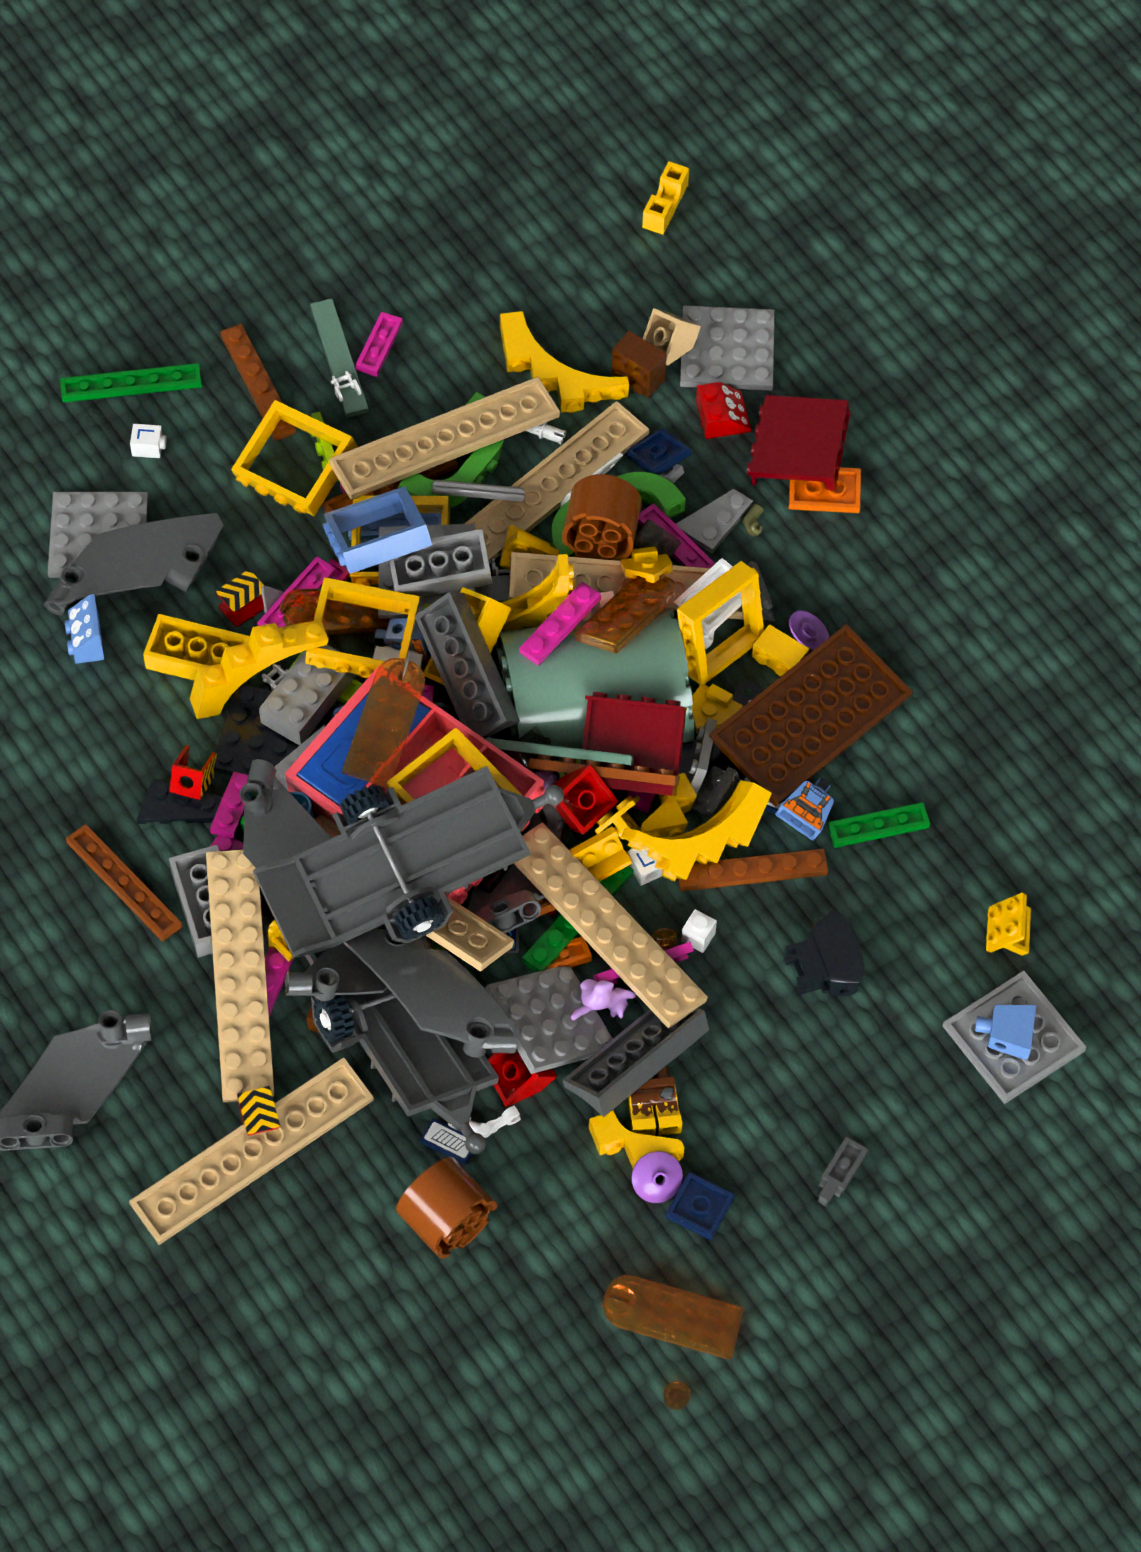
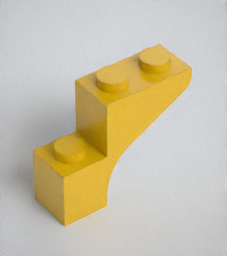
[641,773,697,837]
[589,1110,684,1168]

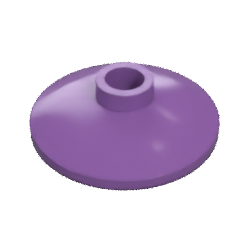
[789,611,830,651]
[631,1151,683,1203]

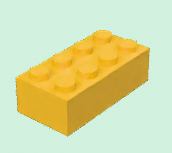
[423,587,511,686]
[143,614,250,680]

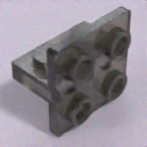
[627,519,681,559]
[691,766,745,819]

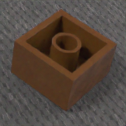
[611,331,667,398]

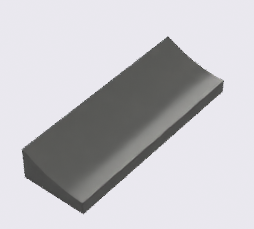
[415,592,520,739]
[563,1008,709,1117]

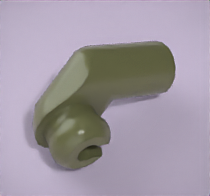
[743,504,763,537]

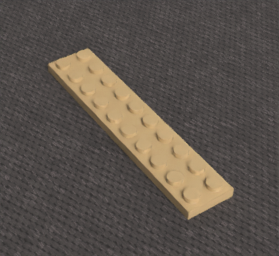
[329,377,560,500]
[465,401,649,564]
[508,552,744,620]
[314,815,514,971]
[514,822,708,1029]
[206,850,274,1102]
[129,1057,374,1245]

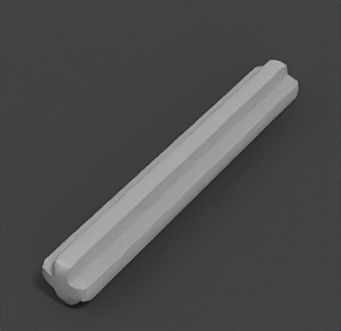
[432,480,525,502]

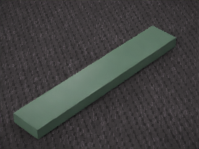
[310,299,369,418]
[485,738,634,765]

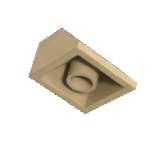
[643,308,701,365]

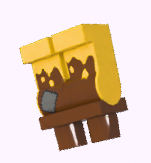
[628,1066,682,1136]

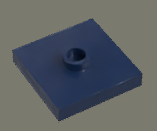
[626,428,692,475]
[665,1171,736,1241]

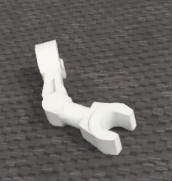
[448,1105,521,1138]

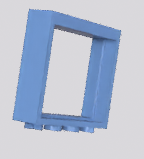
[322,486,432,574]

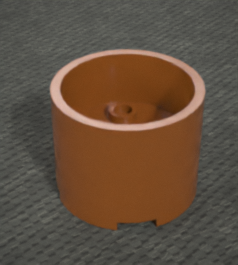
[562,474,642,561]
[396,1157,497,1259]

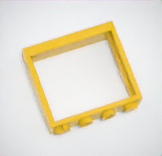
[231,400,358,516]
[350,495,450,586]
[677,561,764,686]
[305,577,420,681]
[387,728,523,805]

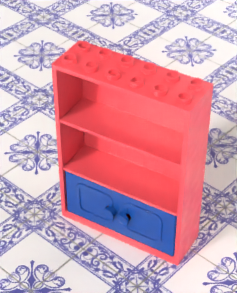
[285,666,545,905]

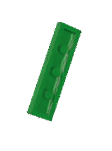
[827,802,930,848]

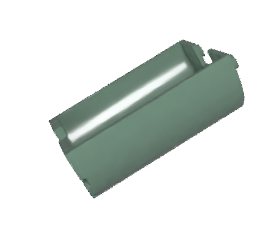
[493,607,694,767]

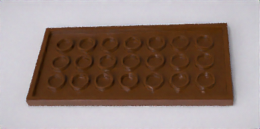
[709,624,913,807]

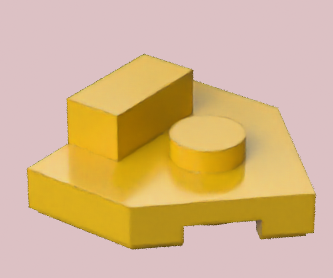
[620,547,673,583]
[692,684,743,733]

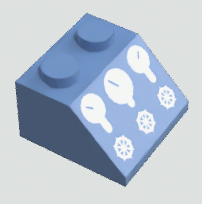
[65,594,104,664]

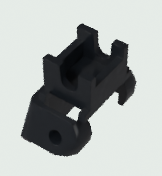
[784,911,864,997]

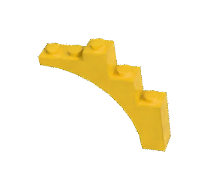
[500,311,629,413]
[500,554,577,632]
[190,620,328,719]
[621,780,772,881]

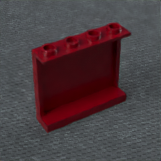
[747,395,850,491]
[580,692,687,796]

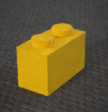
[752,624,809,677]

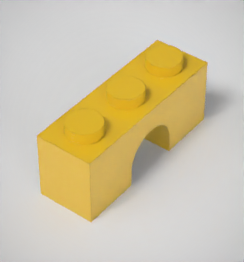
[642,161,689,235]

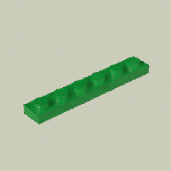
[60,363,202,402]
[522,866,634,972]

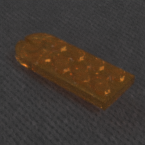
[575,575,676,654]
[280,586,392,634]
[342,658,425,788]
[602,1275,744,1360]

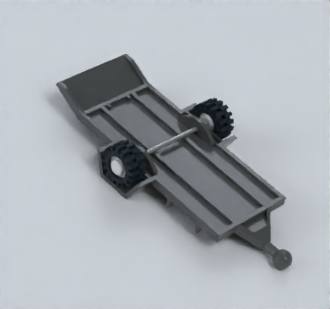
[253,766,564,959]
[305,950,499,1154]

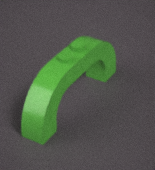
[398,392,504,508]
[551,472,686,557]

